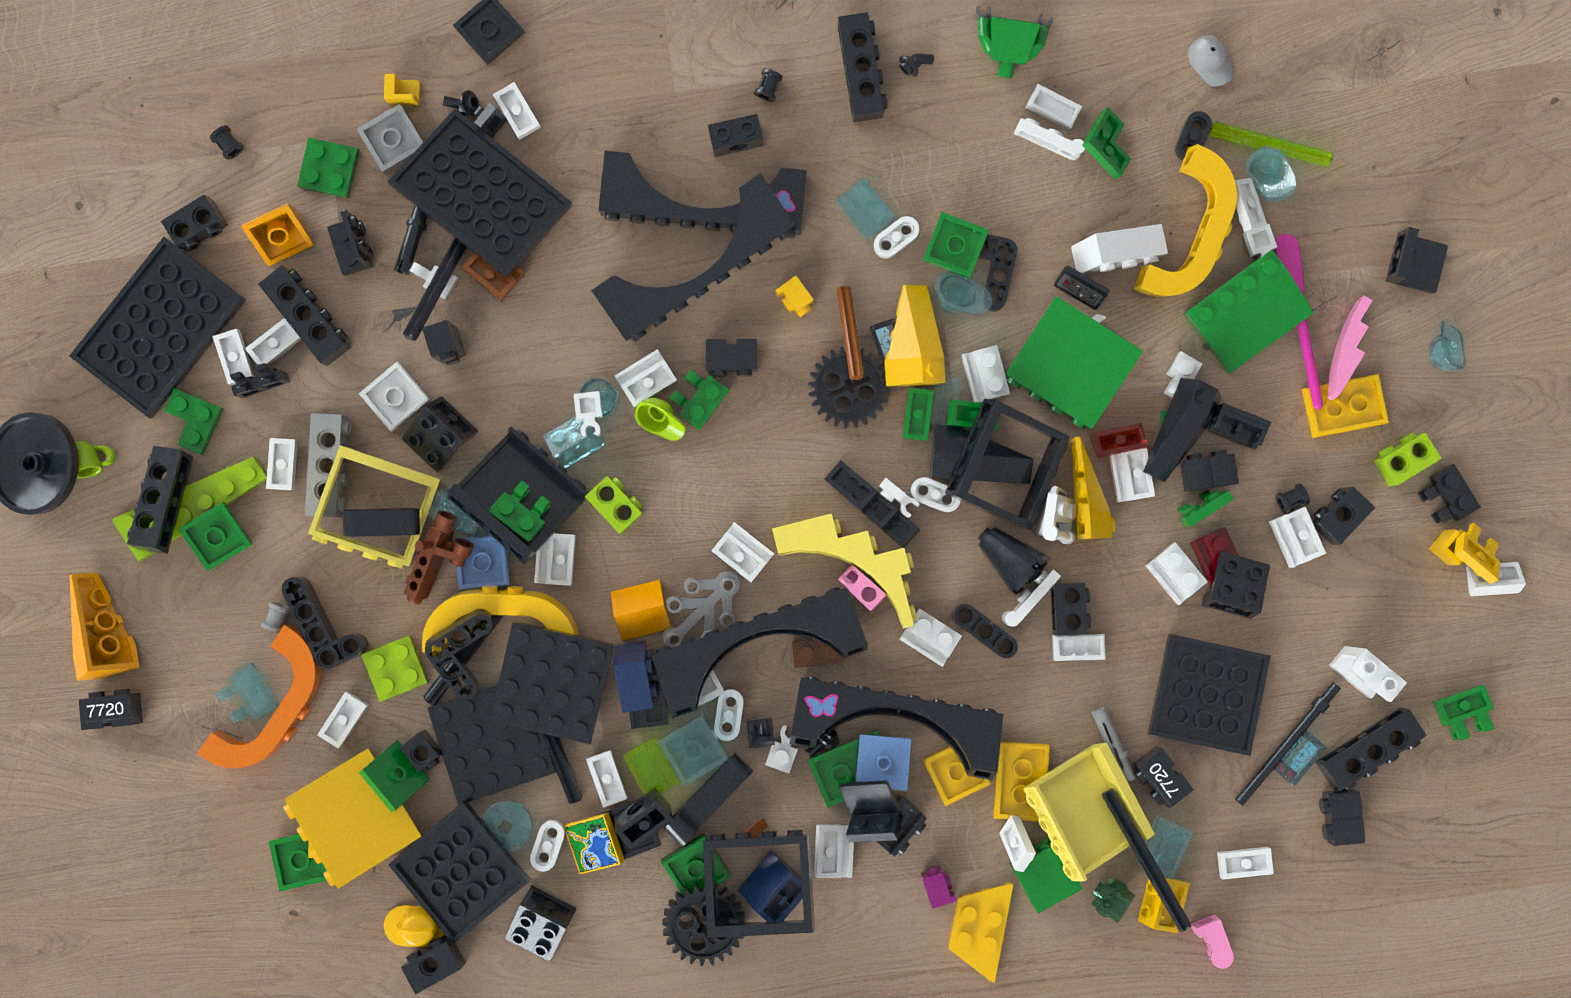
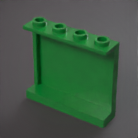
[1005,296,1143,430]

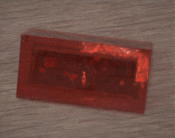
[1090,423,1148,458]

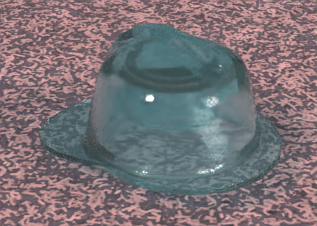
[1246,145,1297,202]
[935,271,992,315]

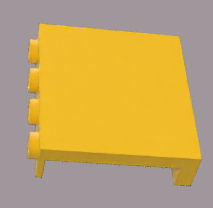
[283,748,422,889]

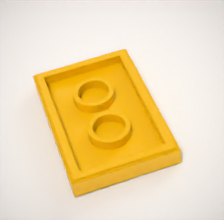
[1302,374,1389,439]
[993,741,1050,822]

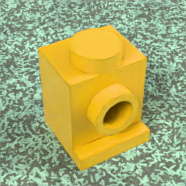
[775,276,814,318]

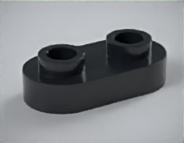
[1175,111,1212,161]

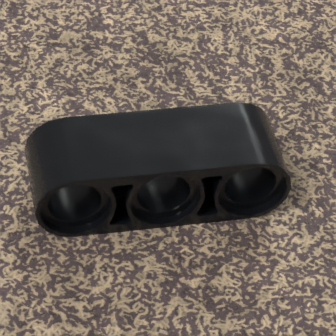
[342,508,420,537]
[951,604,1018,658]

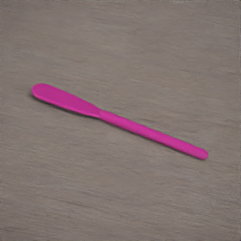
[1275,234,1323,410]

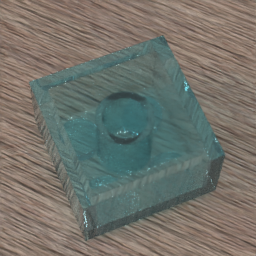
[658,712,730,786]

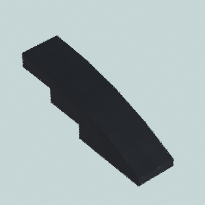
[824,460,920,548]

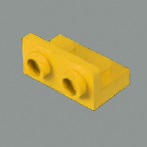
[1138,877,1190,933]

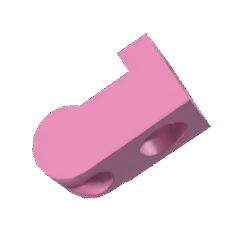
[837,565,886,614]
[1191,914,1234,969]

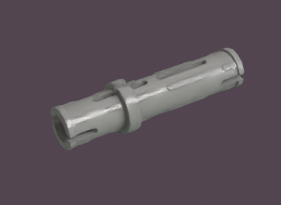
[1091,706,1136,782]

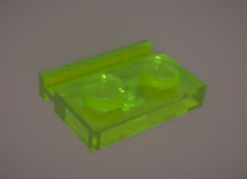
[623,737,680,795]

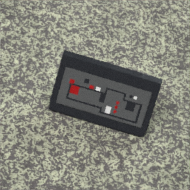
[1054,265,1110,310]

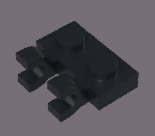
[230,363,290,399]
[1417,464,1481,523]

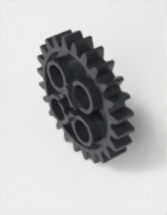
[808,347,890,429]
[662,882,746,966]

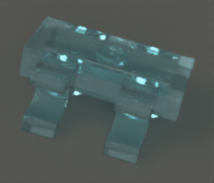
[214,663,279,724]

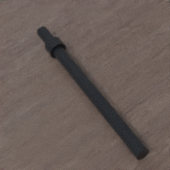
[1235,682,1341,806]

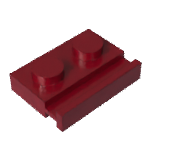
[1190,527,1239,589]

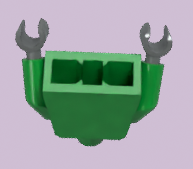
[975,6,1053,78]

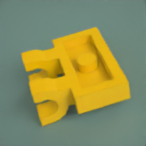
[1454,523,1500,584]

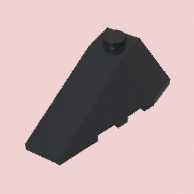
[1143,378,1222,482]
[929,424,1033,484]

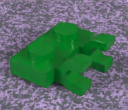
[670,370,730,431]
[488,480,550,544]
[1177,490,1234,528]
[1433,685,1495,741]

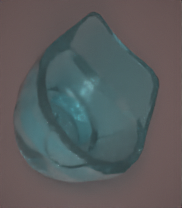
[1429,320,1466,371]

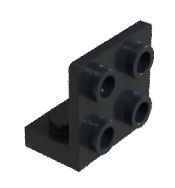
[327,209,374,276]
[1386,227,1448,294]
[402,396,478,473]
[1202,552,1270,619]
[839,780,903,842]
[505,885,577,961]

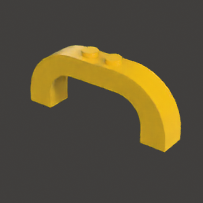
[1133,144,1237,297]
[422,585,579,653]

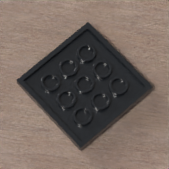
[490,620,614,745]
[1148,634,1271,756]
[427,684,556,805]
[388,800,531,944]

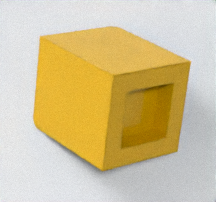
[384,74,421,106]
[1429,529,1463,565]

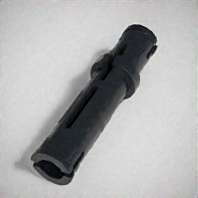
[393,205,427,275]

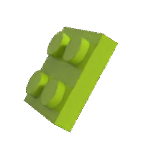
[361,635,429,702]

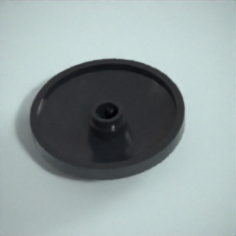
[0,412,79,515]

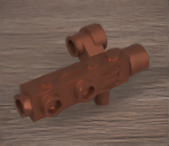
[404,510,474,604]

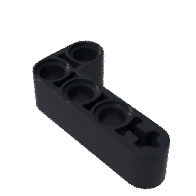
[282,577,368,669]
[663,753,753,847]

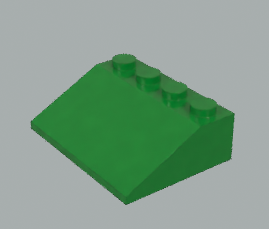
[1184,250,1314,374]

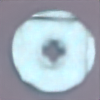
[482,800,533,853]

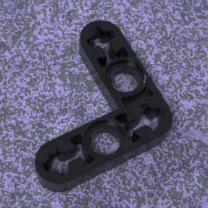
[978,234,1017,312]
[425,609,492,700]

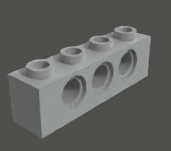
[305,413,351,518]

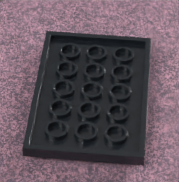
[388,109,572,279]
[69,237,246,419]

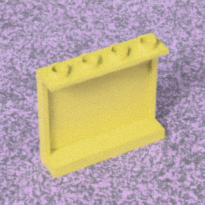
[1023,742,1155,881]

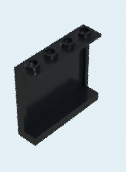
[447,426,588,565]

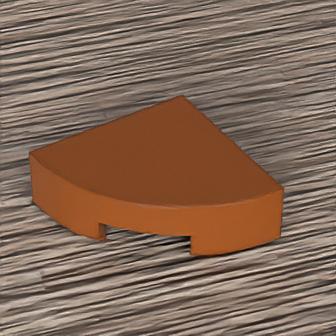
[734,818,768,838]

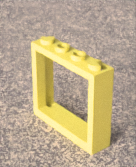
[308,445,440,569]

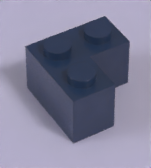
[613,641,658,713]

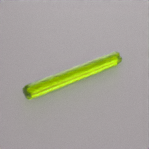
[1209,121,1333,166]

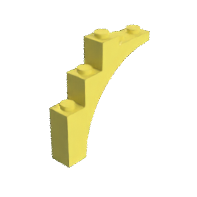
[772,513,917,629]

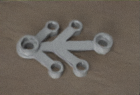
[662,571,740,648]

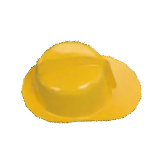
[384,905,444,947]

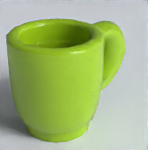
[76,441,116,478]

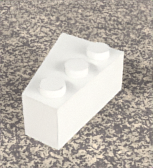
[1071,224,1168,274]

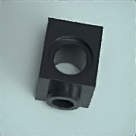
[399,729,442,772]

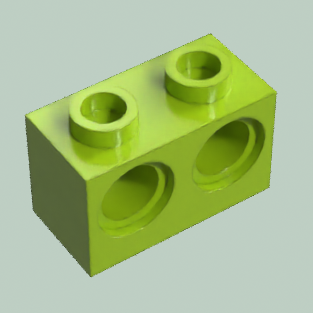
[1373,432,1442,486]
[585,476,644,534]

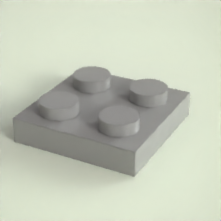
[357,103,423,174]

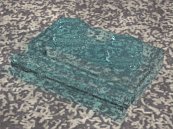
[836,178,895,241]
[1137,815,1194,879]

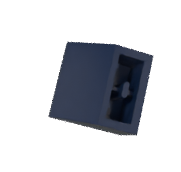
[738,850,803,921]

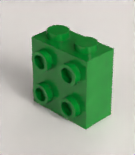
[1009,838,1083,914]

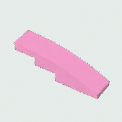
[1327,295,1373,401]

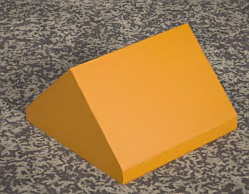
[241,203,314,267]
[611,580,672,641]

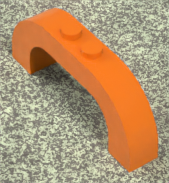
[197,624,322,768]

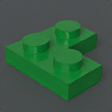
[1082,107,1131,179]
[164,388,224,455]

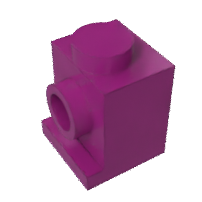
[921,865,957,909]

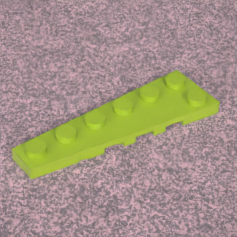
[112,457,267,562]

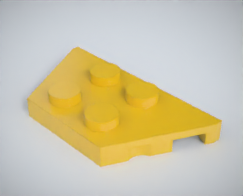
[948,882,1013,983]

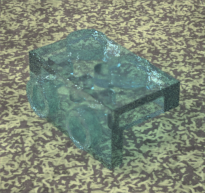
[542,416,606,468]

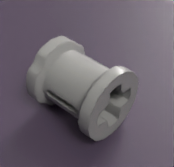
[260,602,291,633]

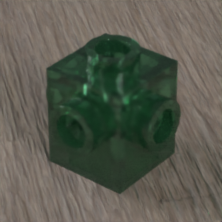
[1092,877,1136,923]

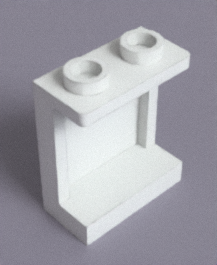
[1329,646,1407,702]

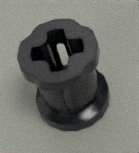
[754,68,783,102]
[210,125,244,160]
[1275,483,1310,514]

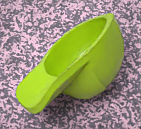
[634,398,687,441]

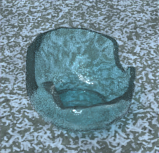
[579,378,619,418]

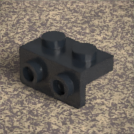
[876,795,927,858]

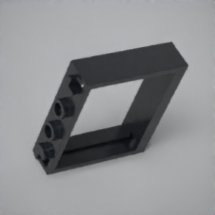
[945,398,1070,531]
[703,830,815,938]

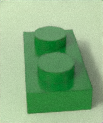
[902,387,934,442]
[947,399,999,431]

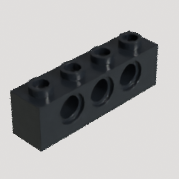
[837,12,887,122]
[258,265,351,366]
[127,446,193,554]
[1315,707,1427,791]

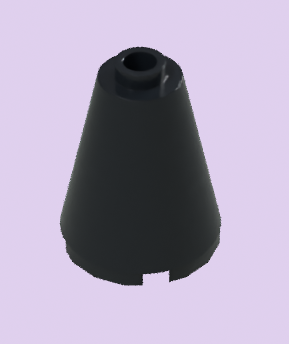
[978,527,1050,596]

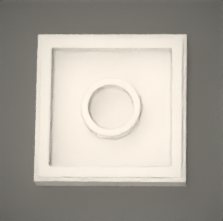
[358,361,431,433]

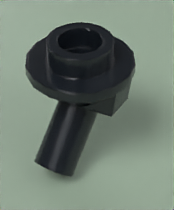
[899,53,934,76]
[443,90,479,116]
[805,729,839,758]

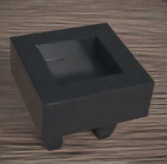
[472,103,507,138]
[746,718,775,748]

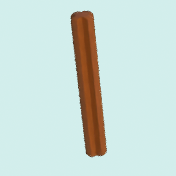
[837,286,864,380]

